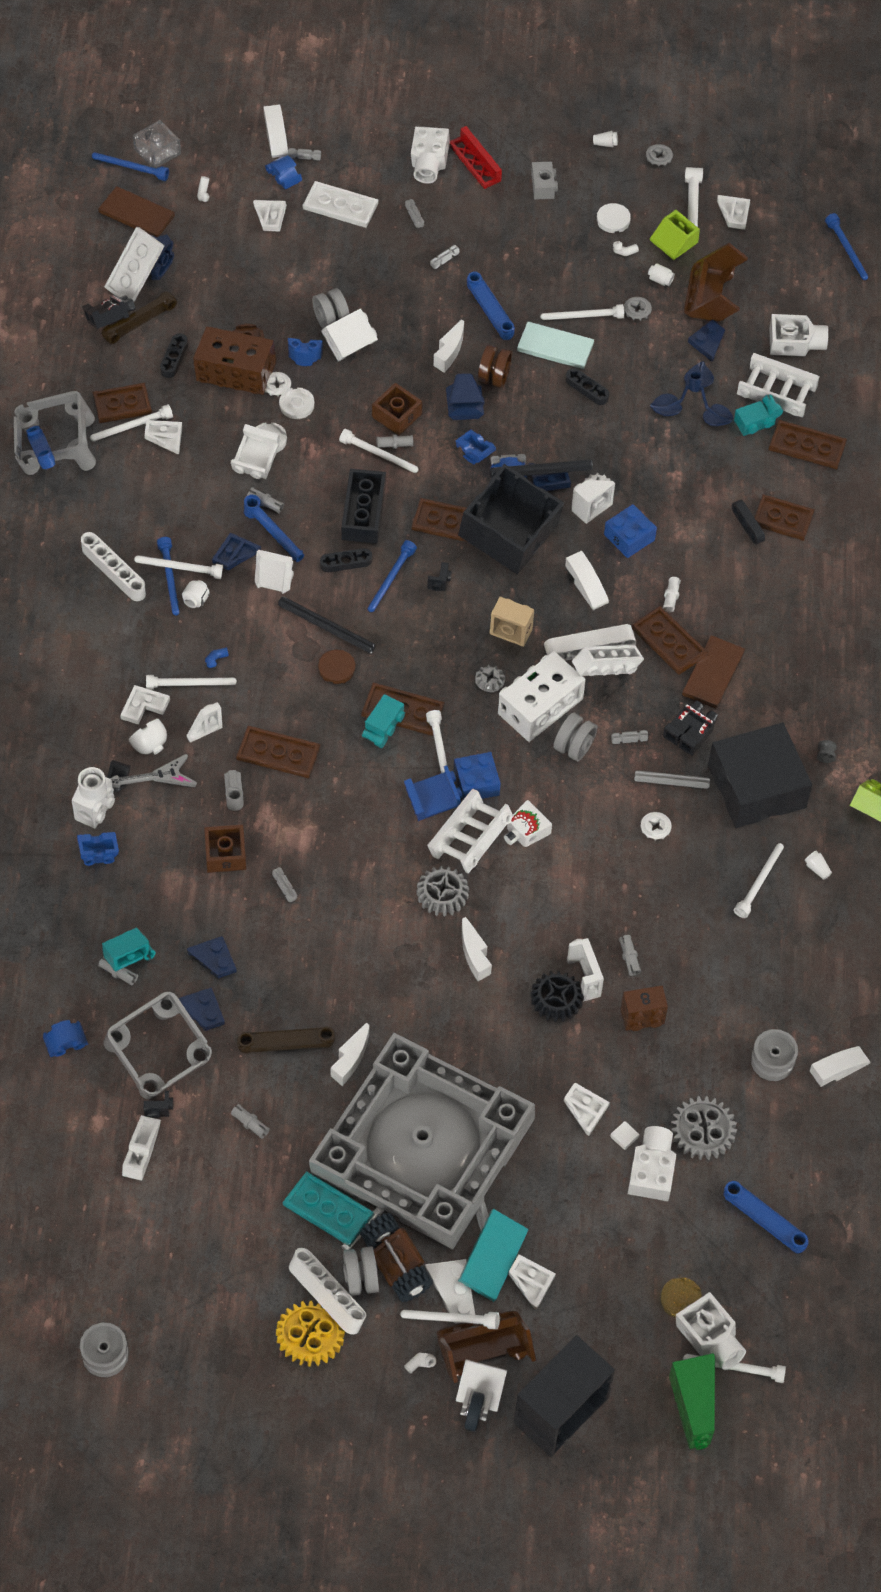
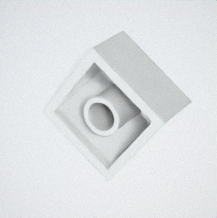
[571,480,615,524]

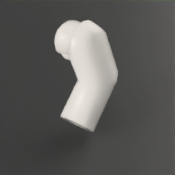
[197,176,209,202]
[613,241,639,256]
[404,1353,437,1373]

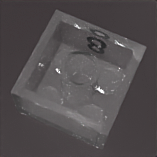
[133,120,181,168]

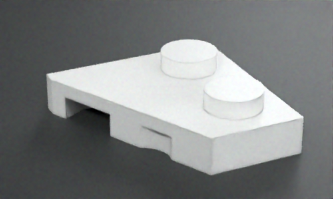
[145,420,182,454]
[187,702,223,743]
[564,1083,610,1136]
[509,1255,556,1310]

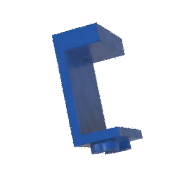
[404,765,463,821]

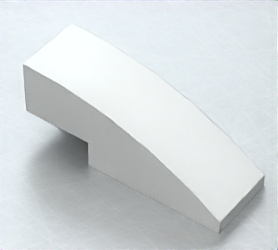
[264,105,288,158]
[433,319,464,373]
[565,551,609,610]
[462,917,492,981]
[331,1023,369,1086]
[810,1046,870,1087]
[122,1115,161,1180]

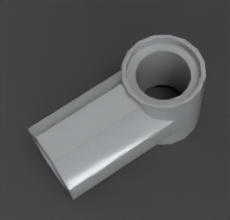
[224,770,244,811]

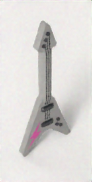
[110,754,197,788]

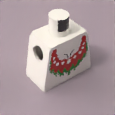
[504,800,552,847]

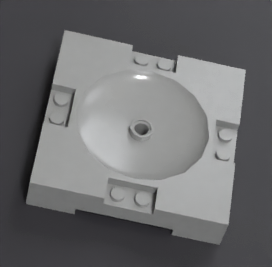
[309,1033,535,1250]

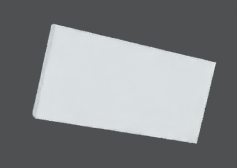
[303,181,378,228]
[104,227,164,302]

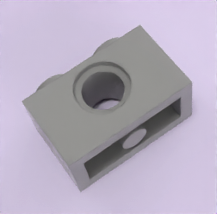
[531,162,558,199]

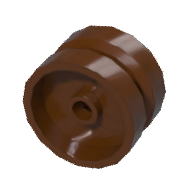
[478,345,512,388]

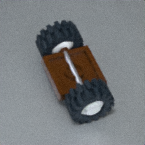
[360,1213,433,1302]

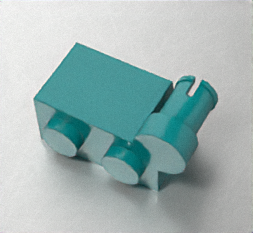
[734,394,783,436]
[362,694,405,748]
[102,927,156,972]

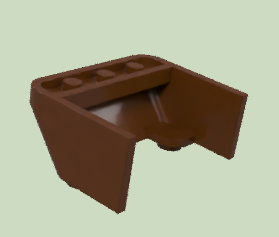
[684,243,748,322]
[437,1311,536,1383]

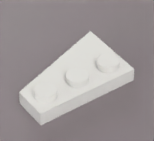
[425,1259,475,1324]

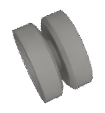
[312,288,350,330]
[553,713,598,762]
[751,1029,798,1081]
[343,1246,379,1296]
[80,1323,129,1377]

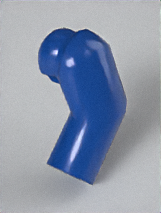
[205,647,229,668]

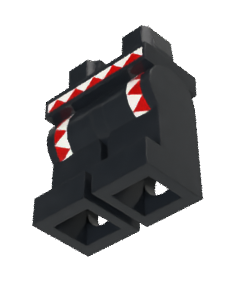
[82,295,136,329]
[663,700,718,756]

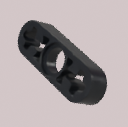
[160,333,188,378]
[566,368,609,405]
[731,500,765,545]
[320,548,372,573]

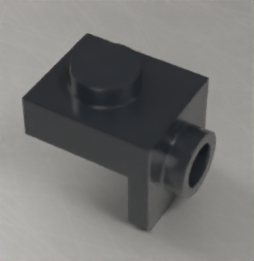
[427,562,452,591]
[107,760,131,792]
[143,1090,174,1119]

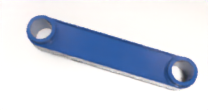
[467,272,515,340]
[26,426,55,469]
[723,1181,808,1253]

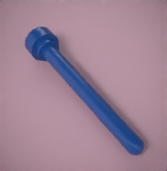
[92,152,169,181]
[825,213,868,280]
[157,537,180,616]
[368,540,417,612]

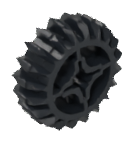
[530,970,584,1023]

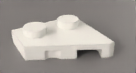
[717,195,750,229]
[253,200,287,231]

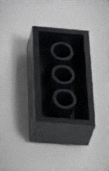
[341,468,386,544]

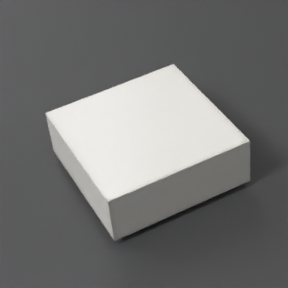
[610,1121,640,1150]

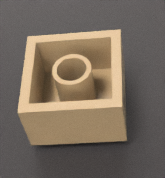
[490,597,534,647]

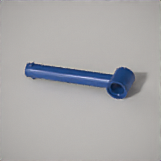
[244,495,304,562]

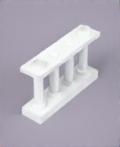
[737,353,820,418]
[427,789,513,874]

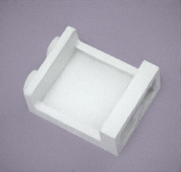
[321,309,378,362]
[231,424,281,479]
[567,938,604,1002]

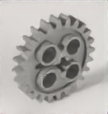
[670,1096,737,1160]

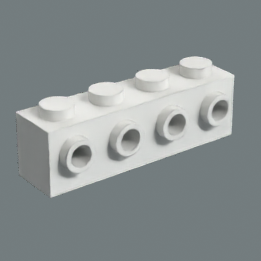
[572,645,644,676]

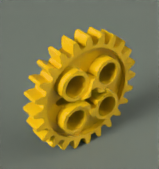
[276,1301,345,1367]

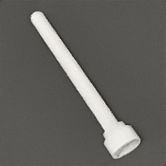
[540,304,624,320]
[90,404,173,441]
[339,429,419,473]
[134,556,223,579]
[146,675,237,690]
[426,710,447,773]
[734,843,784,918]
[400,1310,500,1329]
[683,1354,786,1383]

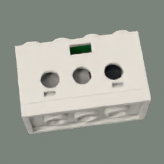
[498,651,585,742]

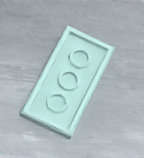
[517,322,594,369]

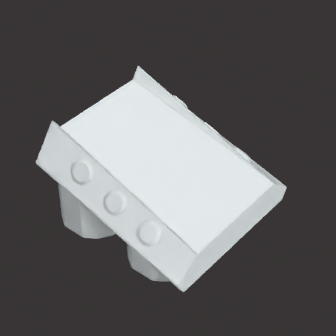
[255,550,294,594]

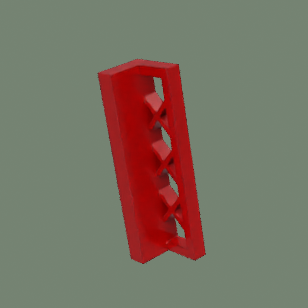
[449,126,502,189]

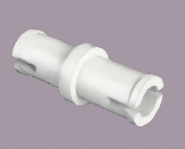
[663,577,681,613]

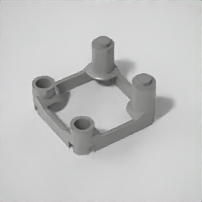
[14,391,96,475]
[104,992,212,1099]

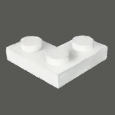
[120,685,170,725]

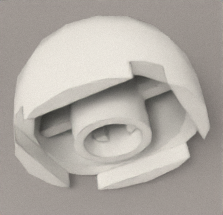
[129,719,167,755]

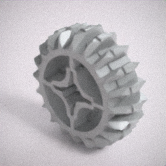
[416,866,469,917]

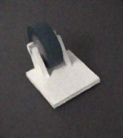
[456,1359,507,1431]

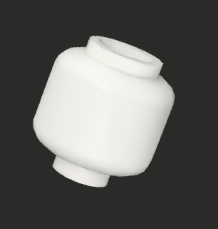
[182,580,209,608]

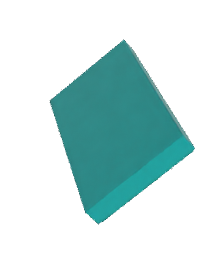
[282,1171,374,1247]
[458,1209,529,1302]

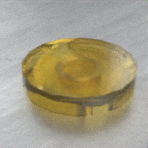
[661,1277,702,1318]

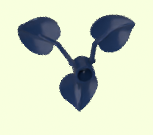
[650,361,733,426]

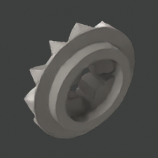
[646,144,673,167]
[624,297,652,321]
[475,664,505,692]

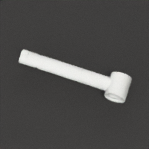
[685,167,703,227]

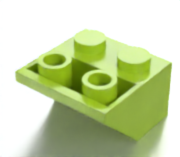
[650,210,700,260]
[850,779,881,822]

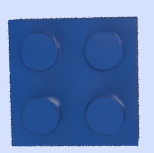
[604,504,657,558]
[453,752,500,801]

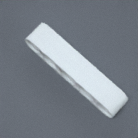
[81,532,146,601]
[544,624,636,661]
[289,1248,366,1335]

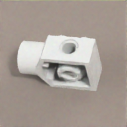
[411,127,450,183]
[769,314,828,356]
[72,767,115,829]
[628,1126,676,1201]
[676,1292,746,1370]

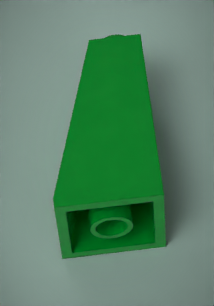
[669,1353,715,1450]

